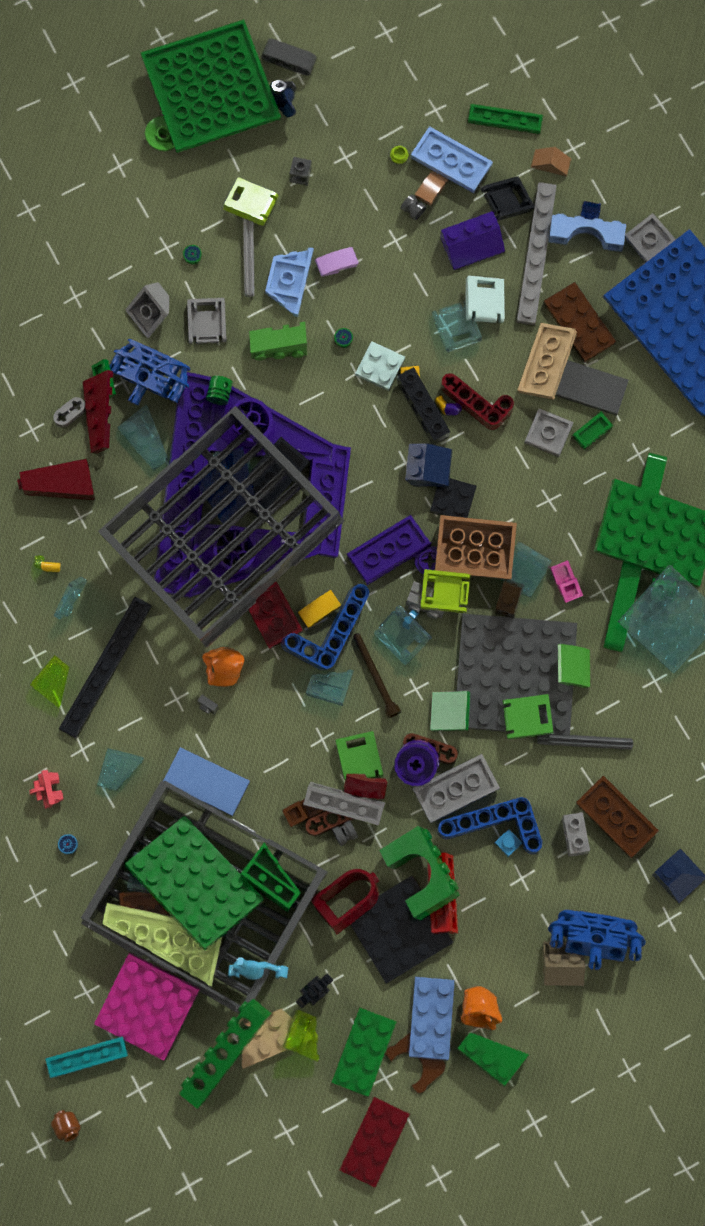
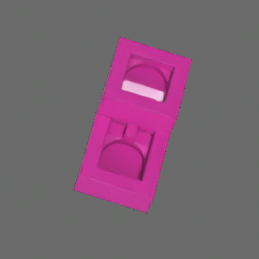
[549,560,583,603]

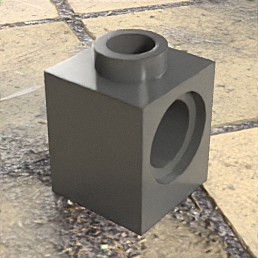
[290,157,312,186]

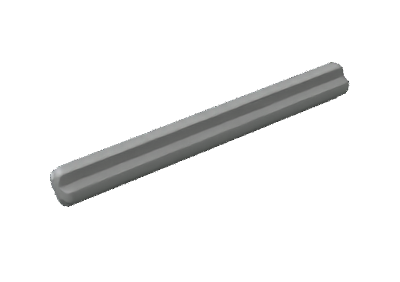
[243,218,254,297]

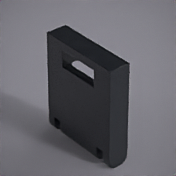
[480,176,535,221]

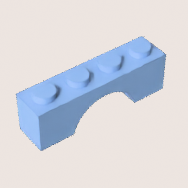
[548,214,626,252]

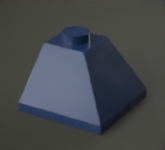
[652,848,705,904]

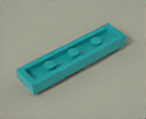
[46,1036,128,1078]

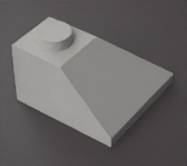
[125,282,169,338]

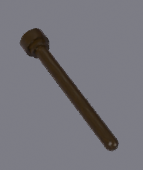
[353,633,402,718]

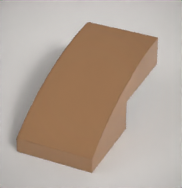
[415,170,449,206]

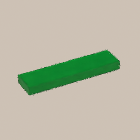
[468,104,543,134]

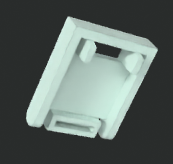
[466,276,505,323]

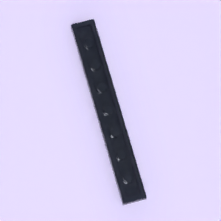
[59,597,152,739]

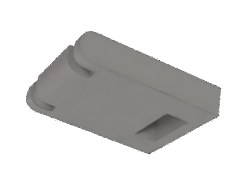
[187,298,227,344]

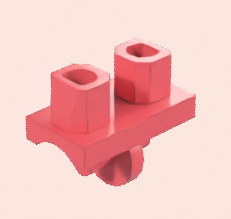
[29,770,63,809]

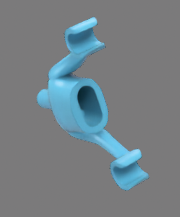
[228,957,288,980]

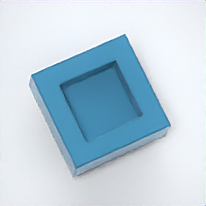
[495,829,522,857]

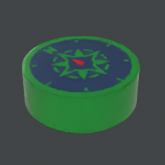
[183,245,202,265]
[334,328,353,348]

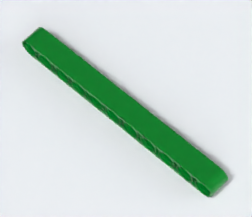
[603,453,667,652]

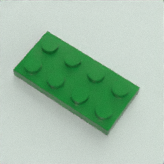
[331,1007,397,1097]

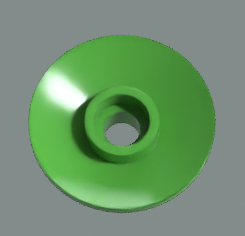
[145,116,174,151]

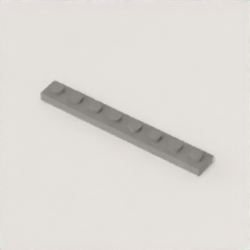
[517,182,557,326]

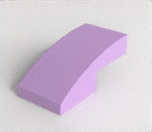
[315,247,359,277]

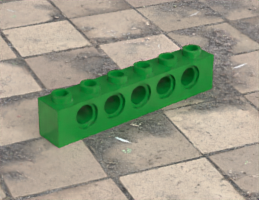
[179,999,272,1109]

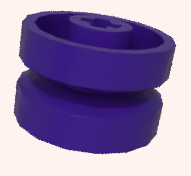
[395,740,439,786]

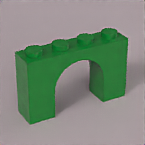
[379,826,460,920]

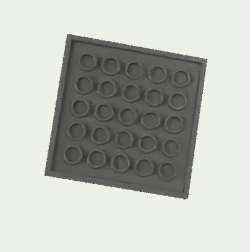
[457,614,577,736]

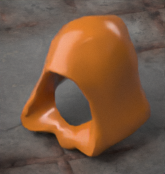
[202,647,244,687]
[461,986,502,1031]

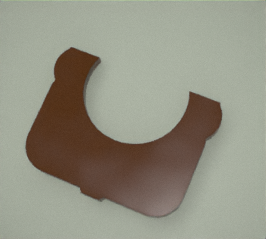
[385,1032,445,1093]

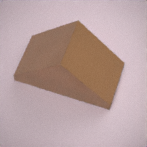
[531,147,571,176]

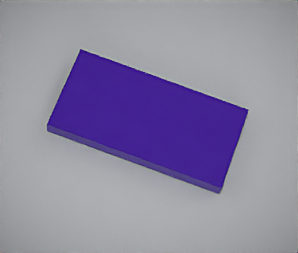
[347,515,431,585]

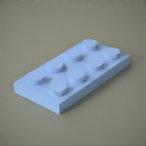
[410,126,493,193]

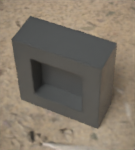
[198,695,219,715]

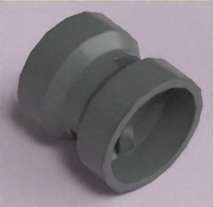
[401,194,426,220]
[332,820,358,846]

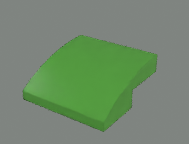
[558,644,590,688]

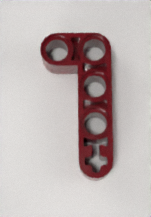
[441,373,514,430]

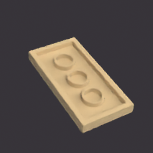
[518,323,577,400]

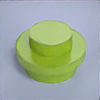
[390,146,409,164]

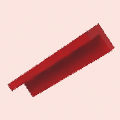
[427,852,458,934]

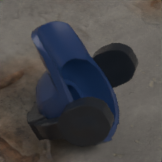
[270,80,297,117]

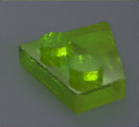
[30,655,69,709]
[282,1010,319,1062]

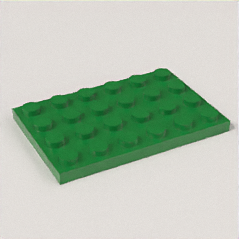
[594,479,705,587]
[125,815,264,951]

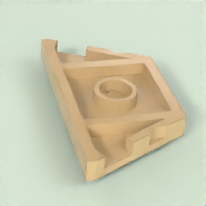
[242,1009,313,1069]

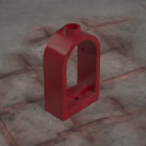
[311,869,380,935]

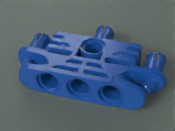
[110,339,191,406]
[548,910,646,970]

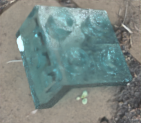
[500,542,552,597]

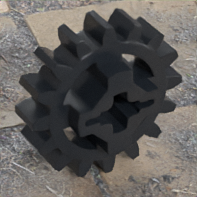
[296,973,334,1009]

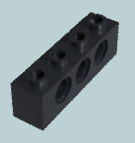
[396,367,450,445]

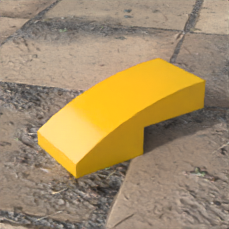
[298,590,341,629]

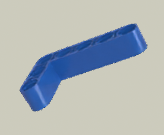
[281,584,369,670]
[437,797,542,855]

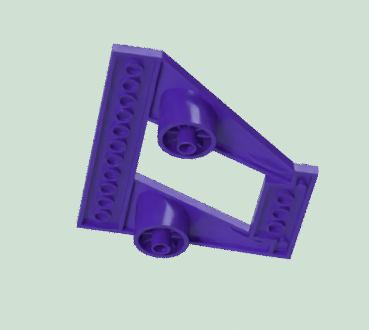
[152,372,351,598]

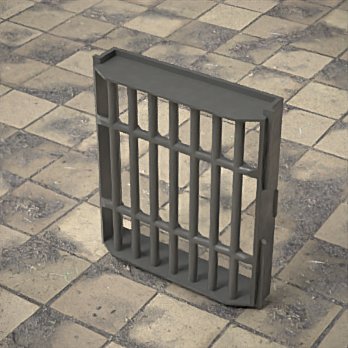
[98,406,344,648]
[81,780,328,1014]

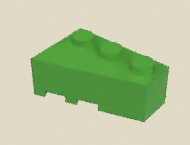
[249,322,307,360]

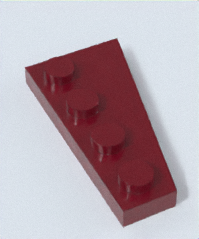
[82,370,113,454]

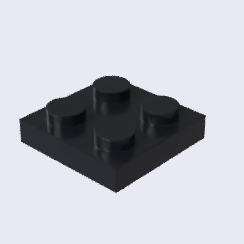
[430,478,477,518]

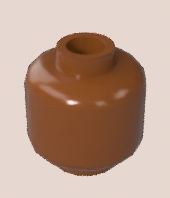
[51,1110,81,1142]

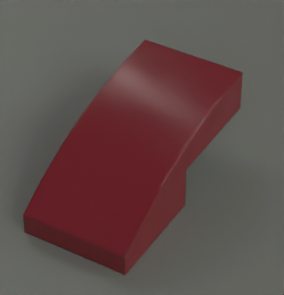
[343,774,388,799]

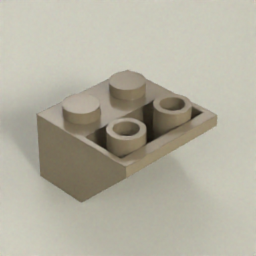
[543,941,585,986]

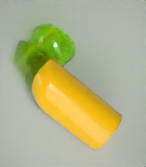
[33,555,61,572]

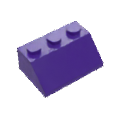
[440,211,505,270]

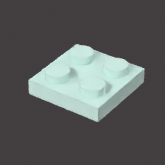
[355,341,405,391]

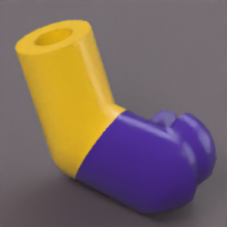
[434,396,462,416]

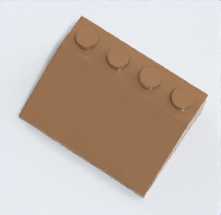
[435,515,517,580]

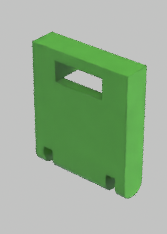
[503,694,554,739]
[335,731,384,781]

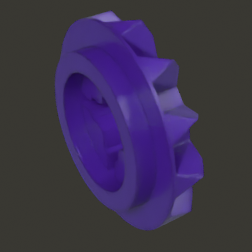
[415,546,437,575]

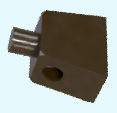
[496,579,525,618]

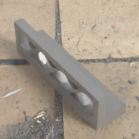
[304,782,385,825]

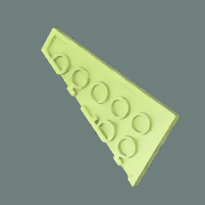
[103,903,222,986]

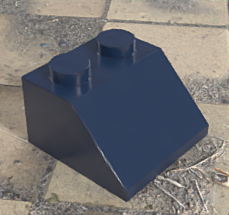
[405,443,452,487]

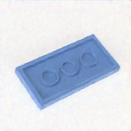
[163,747,250,816]

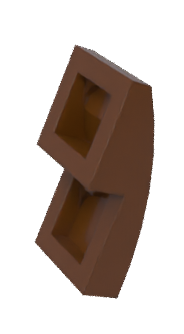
[282,799,325,827]

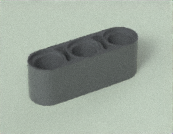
[261,39,317,75]

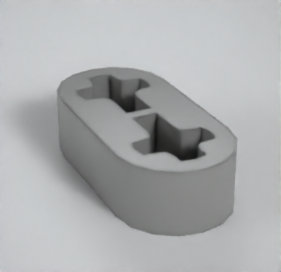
[53,397,86,428]

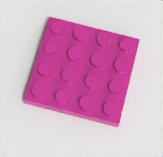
[94,953,200,1061]

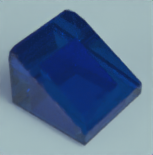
[580,201,601,220]

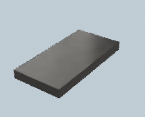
[555,360,629,416]

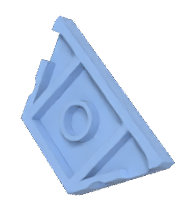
[265,248,314,317]

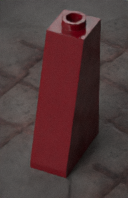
[17,459,95,500]

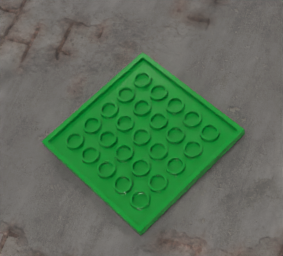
[140,20,281,153]

